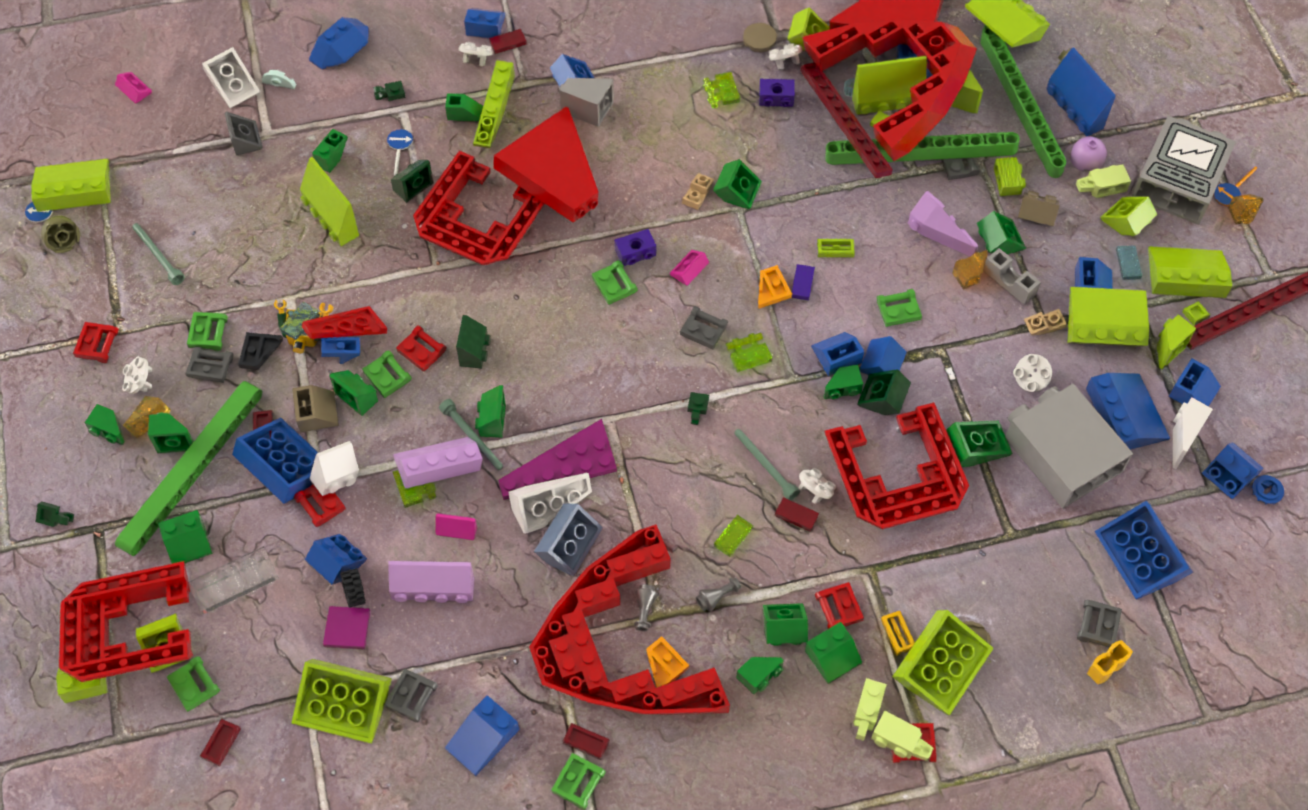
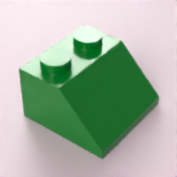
[713,159,762,209]
[976,211,1026,254]
[329,370,378,416]
[475,385,506,438]
[148,412,194,453]
[158,510,213,564]
[763,603,808,646]
[805,622,862,684]

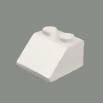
[310,441,359,496]

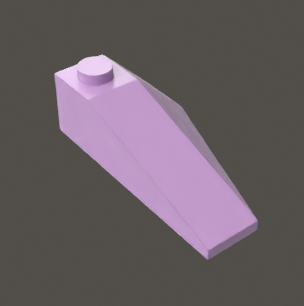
[908,191,978,258]

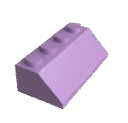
[393,437,483,489]
[388,561,474,603]

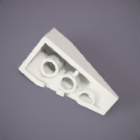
[508,473,592,534]

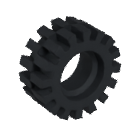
[341,568,366,608]

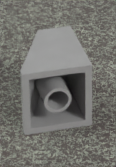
[559,78,614,127]

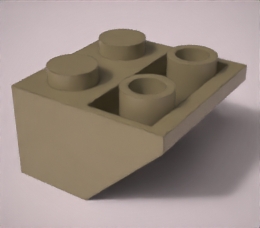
[1018,190,1060,226]
[292,385,339,433]

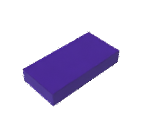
[792,264,815,301]

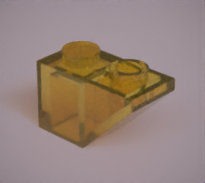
[1228,194,1264,225]
[952,250,988,290]
[123,396,171,438]

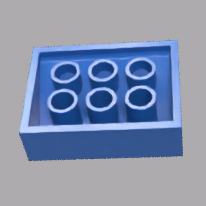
[1046,47,1116,137]
[1086,373,1170,450]
[232,418,318,504]
[1095,500,1193,600]

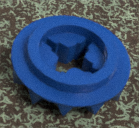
[1251,475,1284,505]

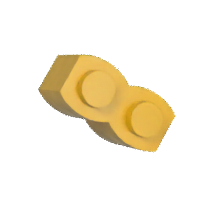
[1087,640,1133,684]

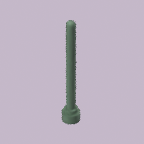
[132,223,185,285]
[439,399,503,470]
[735,429,800,500]

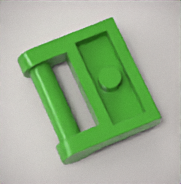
[592,260,638,305]
[877,289,922,327]
[187,312,228,351]
[362,350,412,398]
[166,656,220,712]
[551,753,606,810]

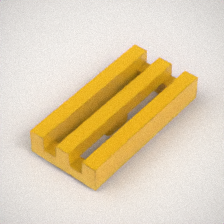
[880,611,915,655]

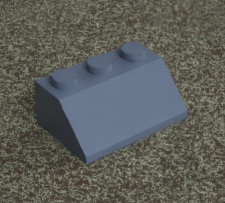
[534,503,603,576]

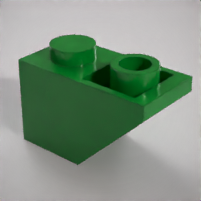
[445,93,483,121]
[312,129,348,173]
[824,365,863,400]
[84,404,125,445]
[736,657,784,695]

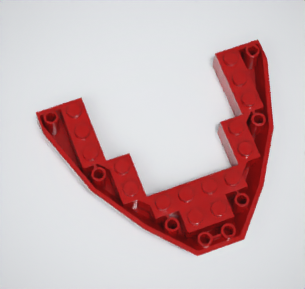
[802,20,977,161]
[529,524,730,715]

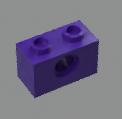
[759,79,795,107]
[614,229,656,266]

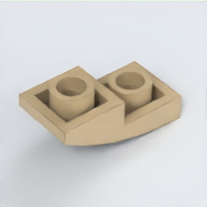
[682,173,714,210]
[1024,309,1067,336]

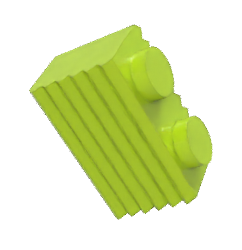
[993,157,1026,196]

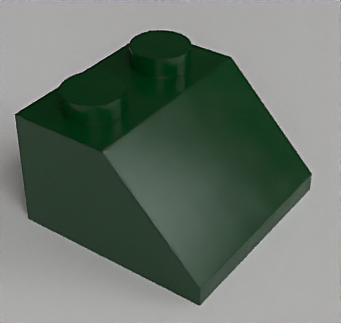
[391,159,434,203]
[456,315,491,369]
[857,369,911,415]

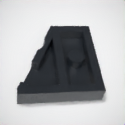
[238,332,283,370]

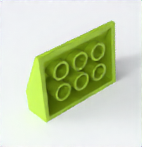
[965,0,1050,47]
[852,56,927,115]
[300,157,359,246]
[31,158,111,212]
[1148,246,1232,298]
[1067,287,1149,347]
[892,610,994,715]
[291,659,392,743]

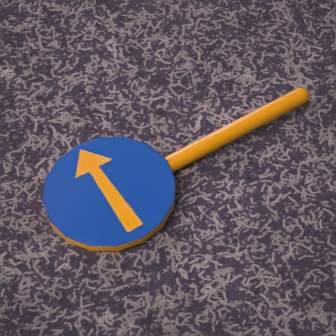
[1214,167,1257,206]

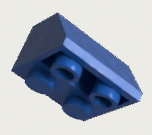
[1075,257,1113,289]
[811,332,864,377]
[1169,358,1221,407]
[1202,442,1264,499]
[305,534,367,585]

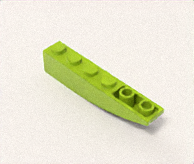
[473,60,515,148]

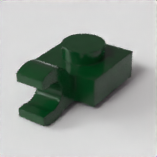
[373,81,406,101]
[687,392,710,425]
[35,501,74,527]

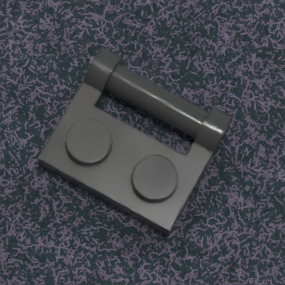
[941,158,980,180]
[680,306,728,350]
[185,347,233,383]
[1077,600,1122,648]
[384,668,438,723]

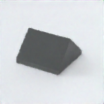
[224,111,263,156]

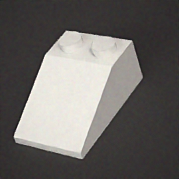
[202,47,260,109]
[1173,398,1213,469]

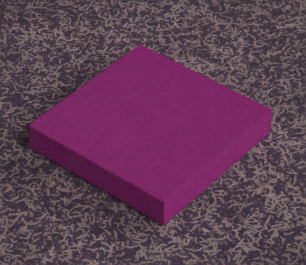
[323,606,371,649]

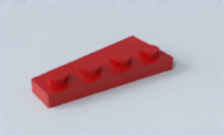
[302,306,388,339]

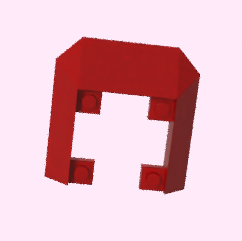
[413,150,545,265]
[824,402,969,529]
[59,561,193,682]

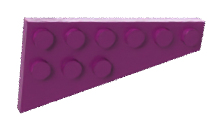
[498,419,617,500]

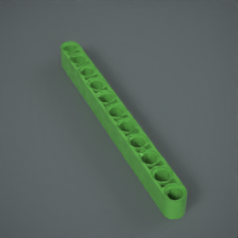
[980,26,1067,178]
[825,132,1020,165]
[115,381,263,556]

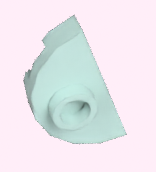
[262,70,296,89]

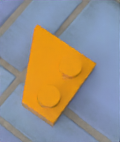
[758,265,792,309]
[646,636,689,688]

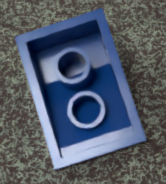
[445,695,520,776]

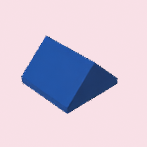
[859,336,907,375]

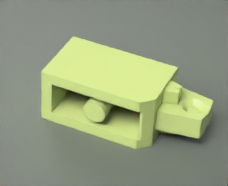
[1076,164,1131,198]
[853,678,887,741]
[871,711,933,761]

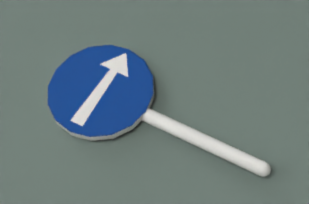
[387,129,413,176]
[25,202,53,223]

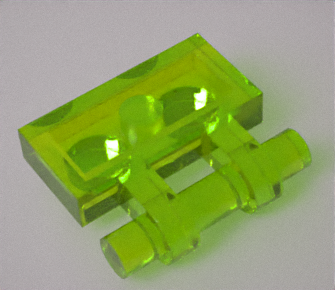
[703,72,740,108]
[726,332,772,372]
[392,470,437,508]

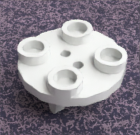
[459,42,493,66]
[769,43,803,70]
[1013,354,1052,392]
[122,356,152,394]
[798,468,836,504]

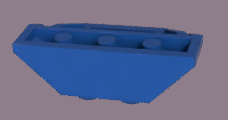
[309,17,369,69]

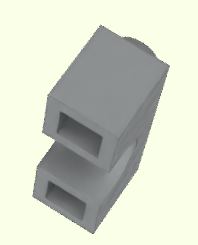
[983,248,1041,305]

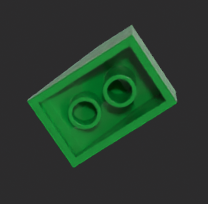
[946,420,1013,467]

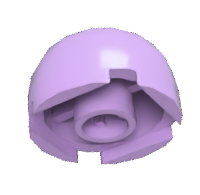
[1070,136,1107,171]

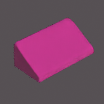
[115,72,152,103]
[669,250,709,285]
[435,513,477,540]

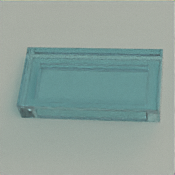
[1116,245,1142,280]
[280,302,319,340]

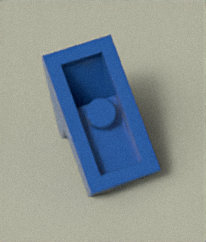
[321,337,360,364]

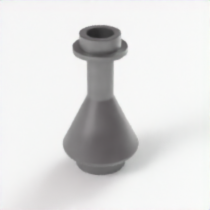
[696,577,741,611]
[634,584,658,631]

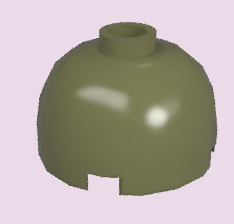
[41,216,80,253]

